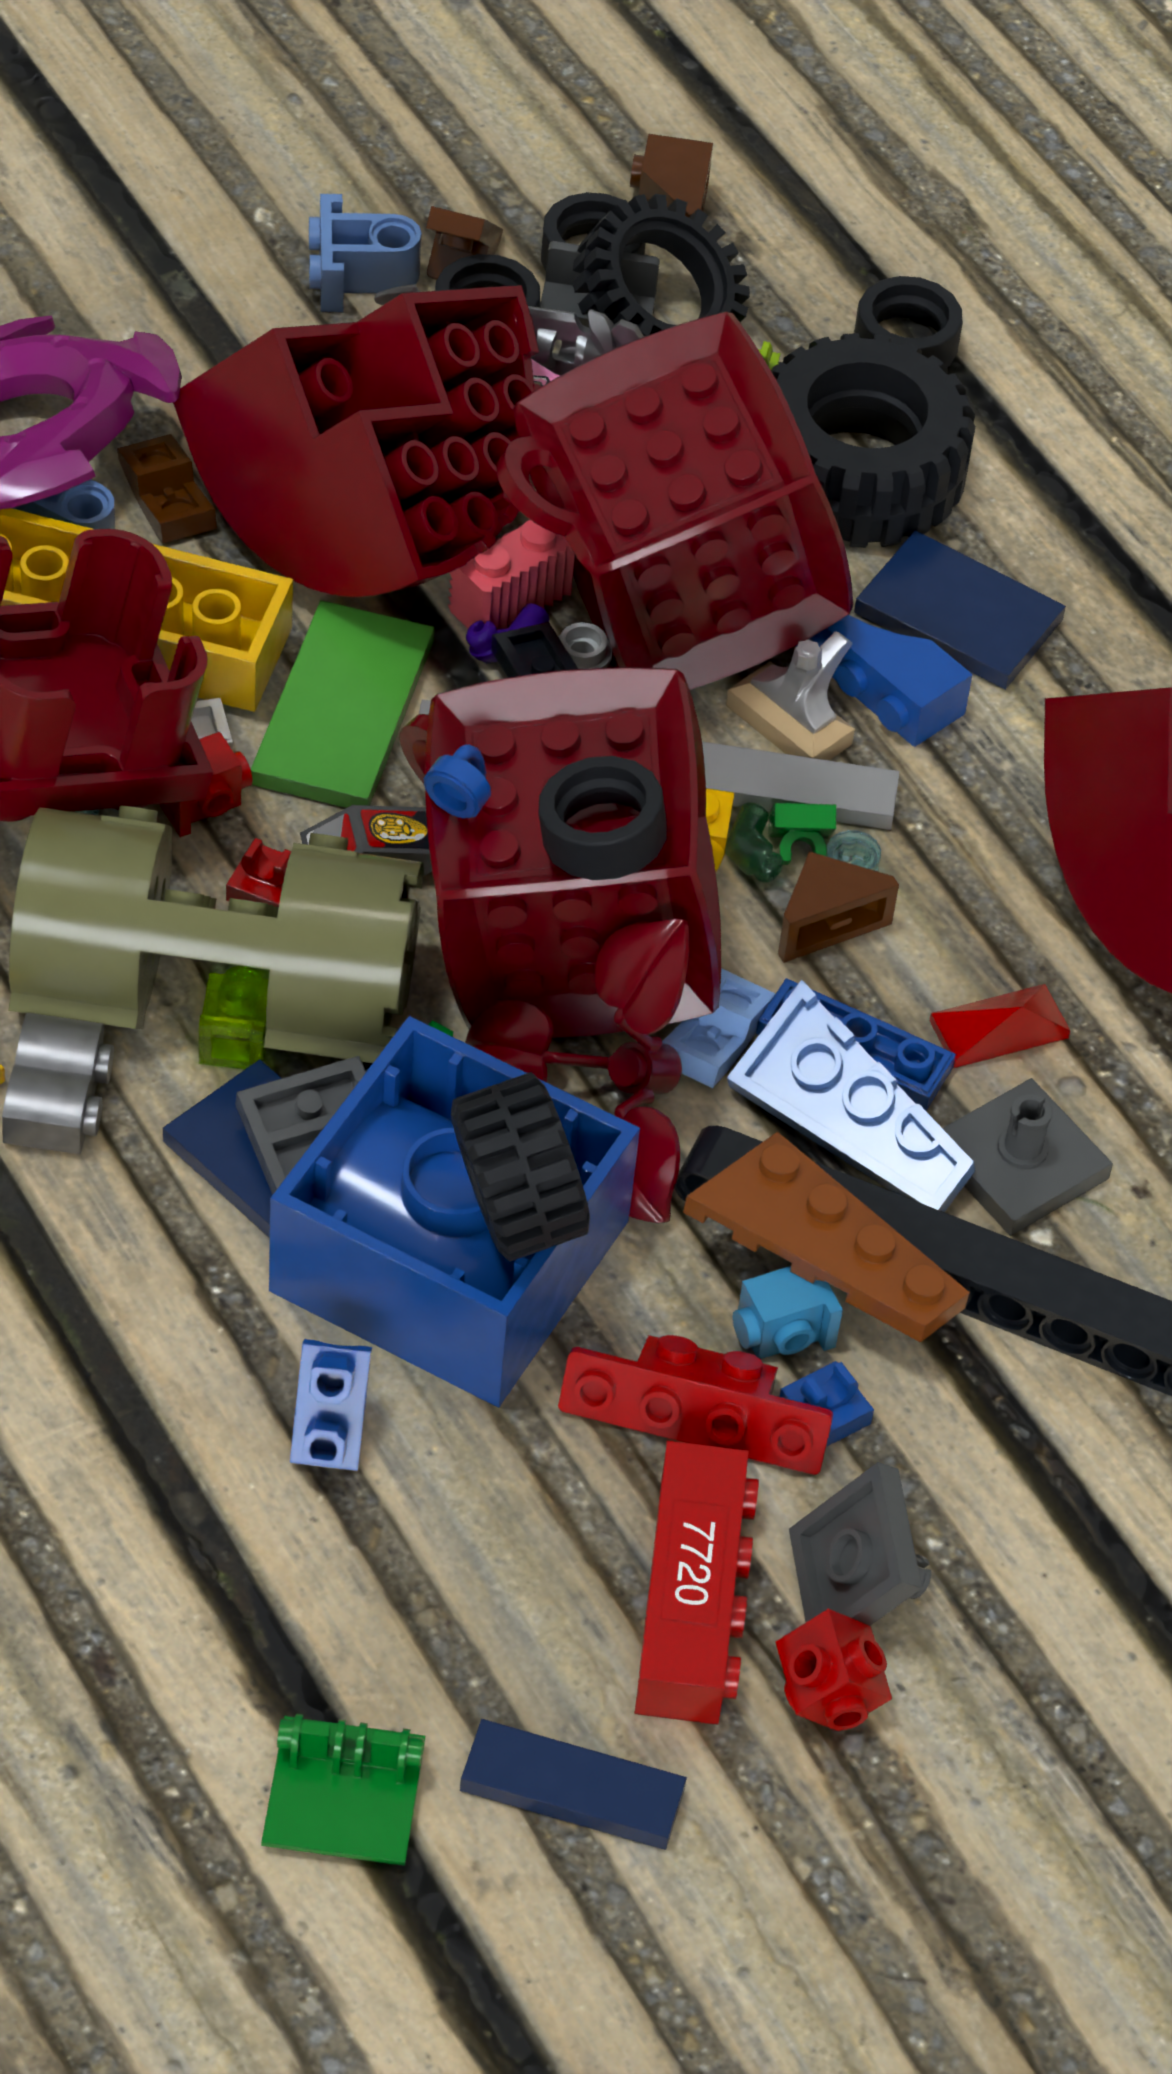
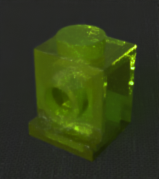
[199,966,269,1069]

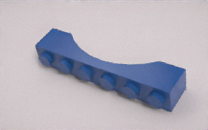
[796,615,973,747]

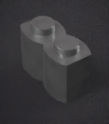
[2,1013,114,1154]

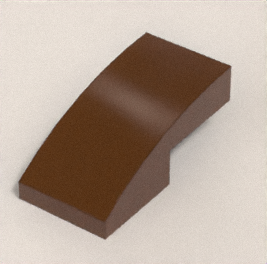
[117,434,217,544]

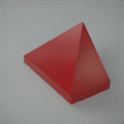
[929,984,1070,1068]

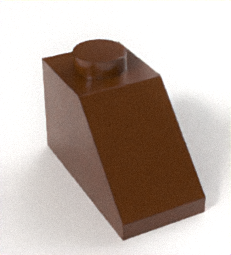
[630,134,713,218]

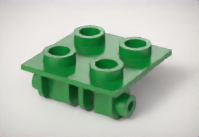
[261,1713,426,1866]

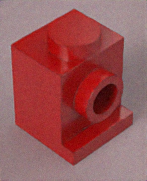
[159,732,253,838]

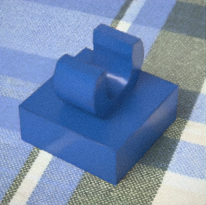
[779,1361,874,1446]

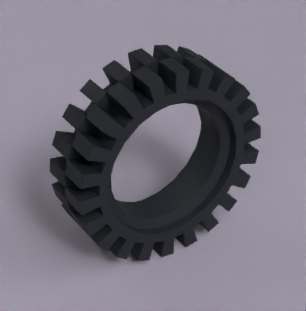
[573,194,750,337]

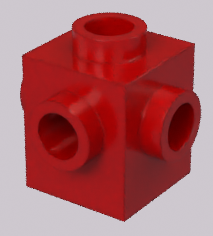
[775,1608,892,1732]

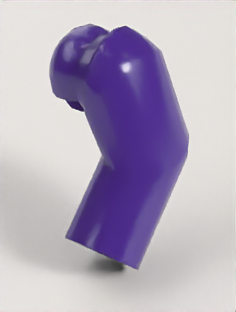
[466,603,550,663]

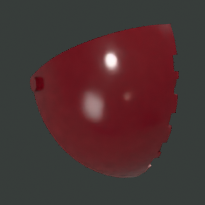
[173,285,542,597]
[1044,687,1172,994]

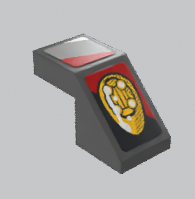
[300,805,432,876]

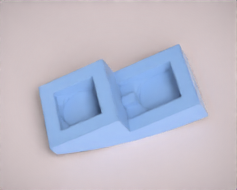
[662,968,775,1088]

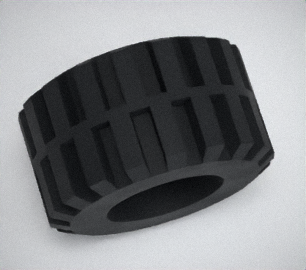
[451,1072,590,1262]

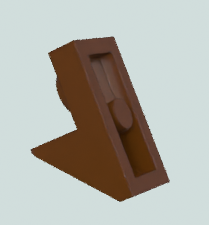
[426,206,503,279]

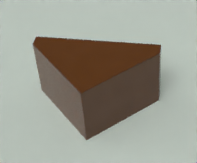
[778,851,899,963]

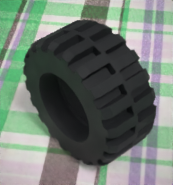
[771,333,976,548]

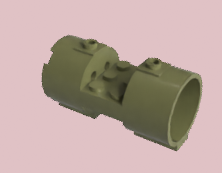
[8,806,424,1063]

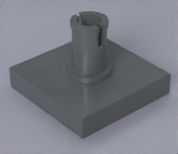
[942,1078,1113,1236]
[789,1462,931,1626]

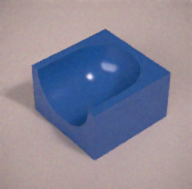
[269,1016,640,1408]

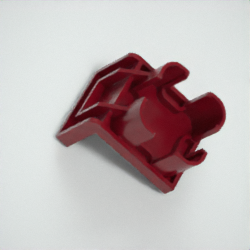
[0,529,214,822]

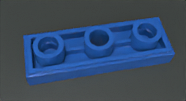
[756,978,956,1111]

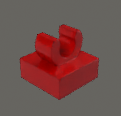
[226,838,291,907]

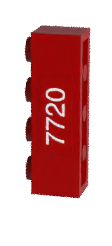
[634,1441,759,1725]

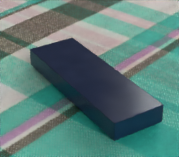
[460,1719,687,1850]

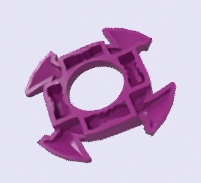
[0,315,182,510]

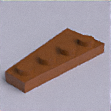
[683,1132,970,1343]

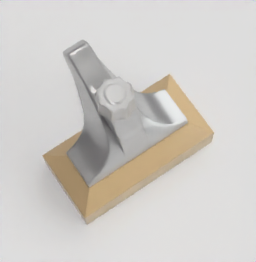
[726,631,855,761]

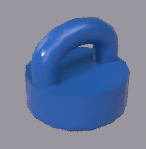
[424,744,491,818]

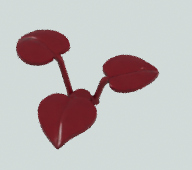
[465,919,689,1223]

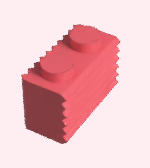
[448,520,575,630]

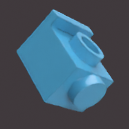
[732,1266,843,1359]

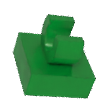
[768,803,836,865]

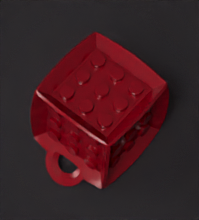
[496,312,853,690]
[399,667,721,1038]

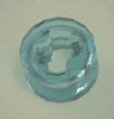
[826,830,881,872]

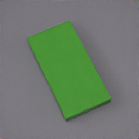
[250,600,434,808]

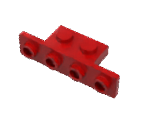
[558,1335,833,1475]

